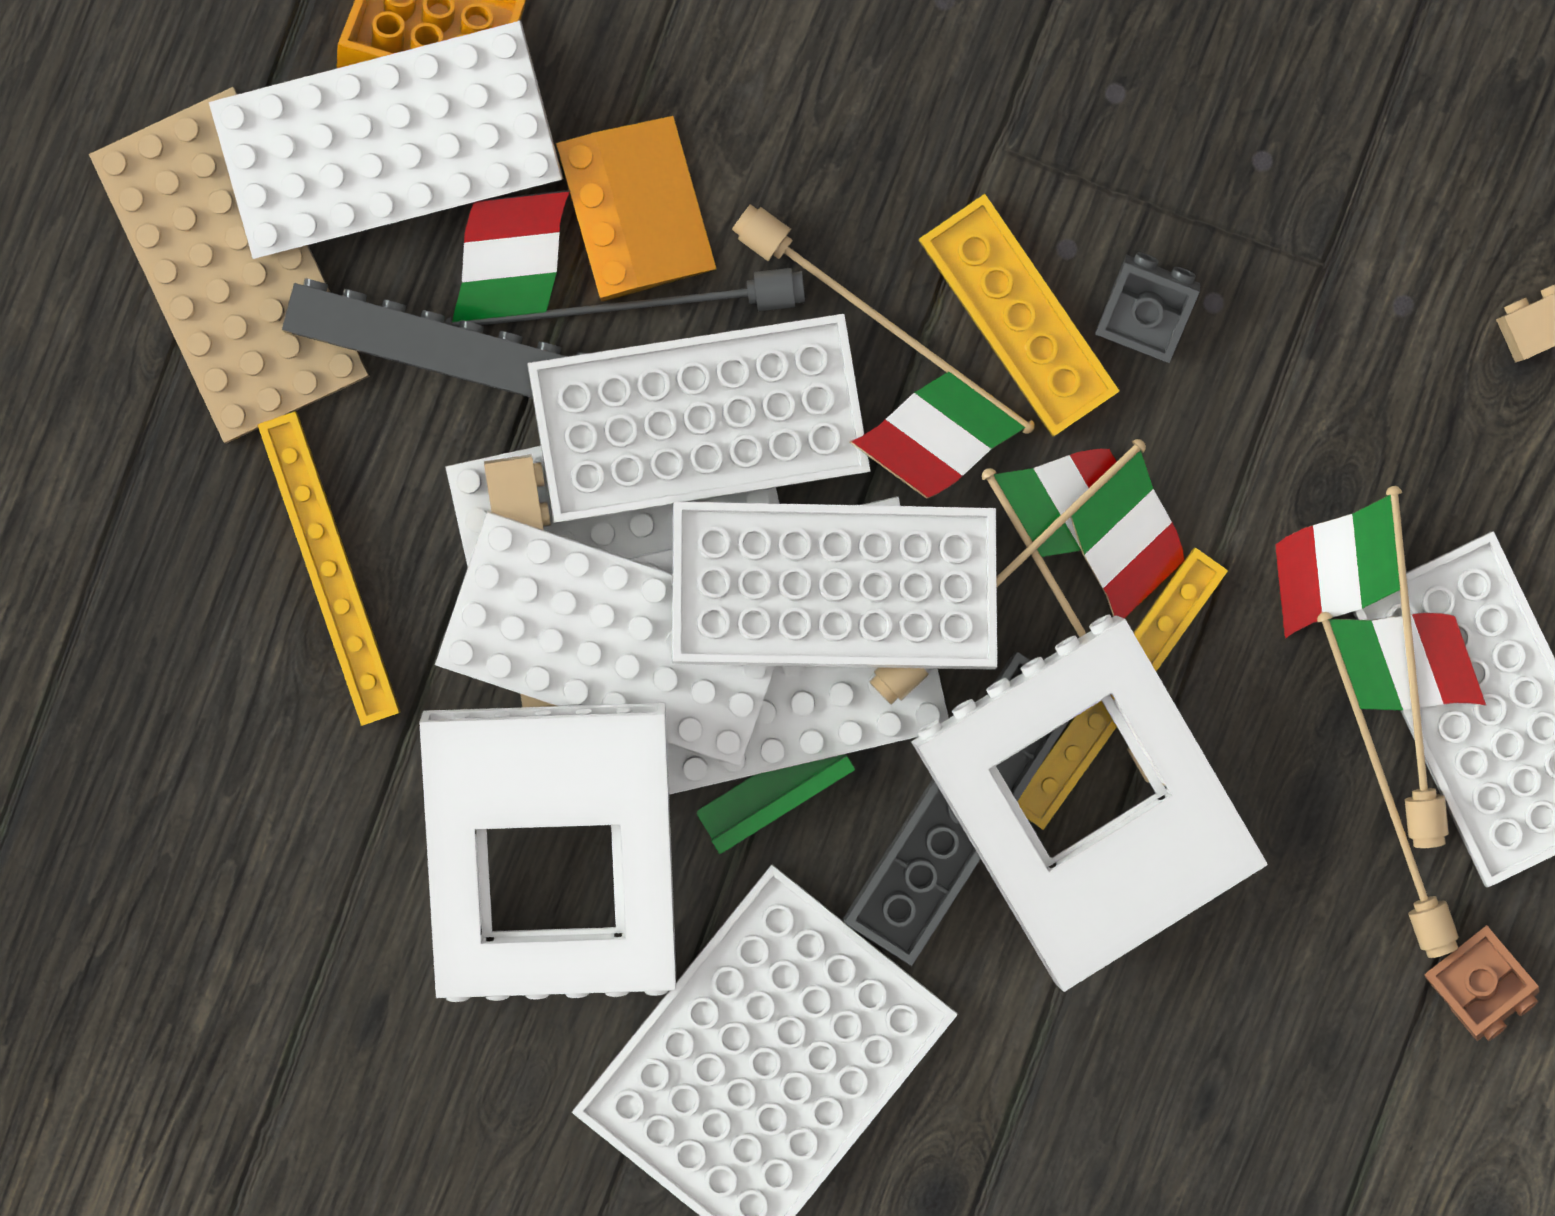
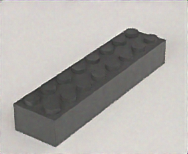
[843,651,1069,966]

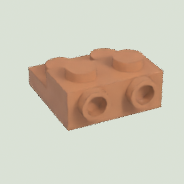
[1424,925,1540,1041]

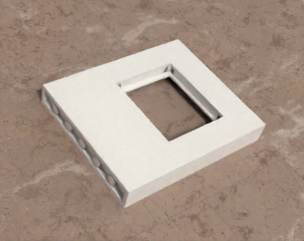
[911,614,1268,992]
[420,703,676,1002]

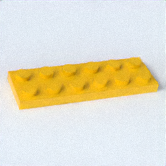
[919,194,1119,437]

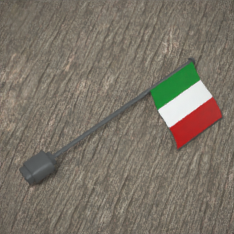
[445,190,805,327]

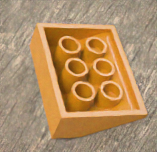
[337,0,526,68]
[556,116,717,302]

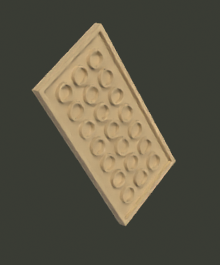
[89,87,370,444]

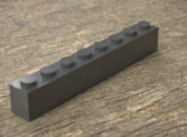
[282,278,586,398]

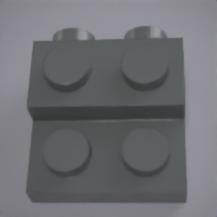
[1095,252,1200,363]

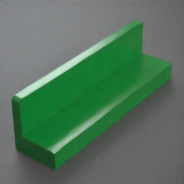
[697,754,855,854]

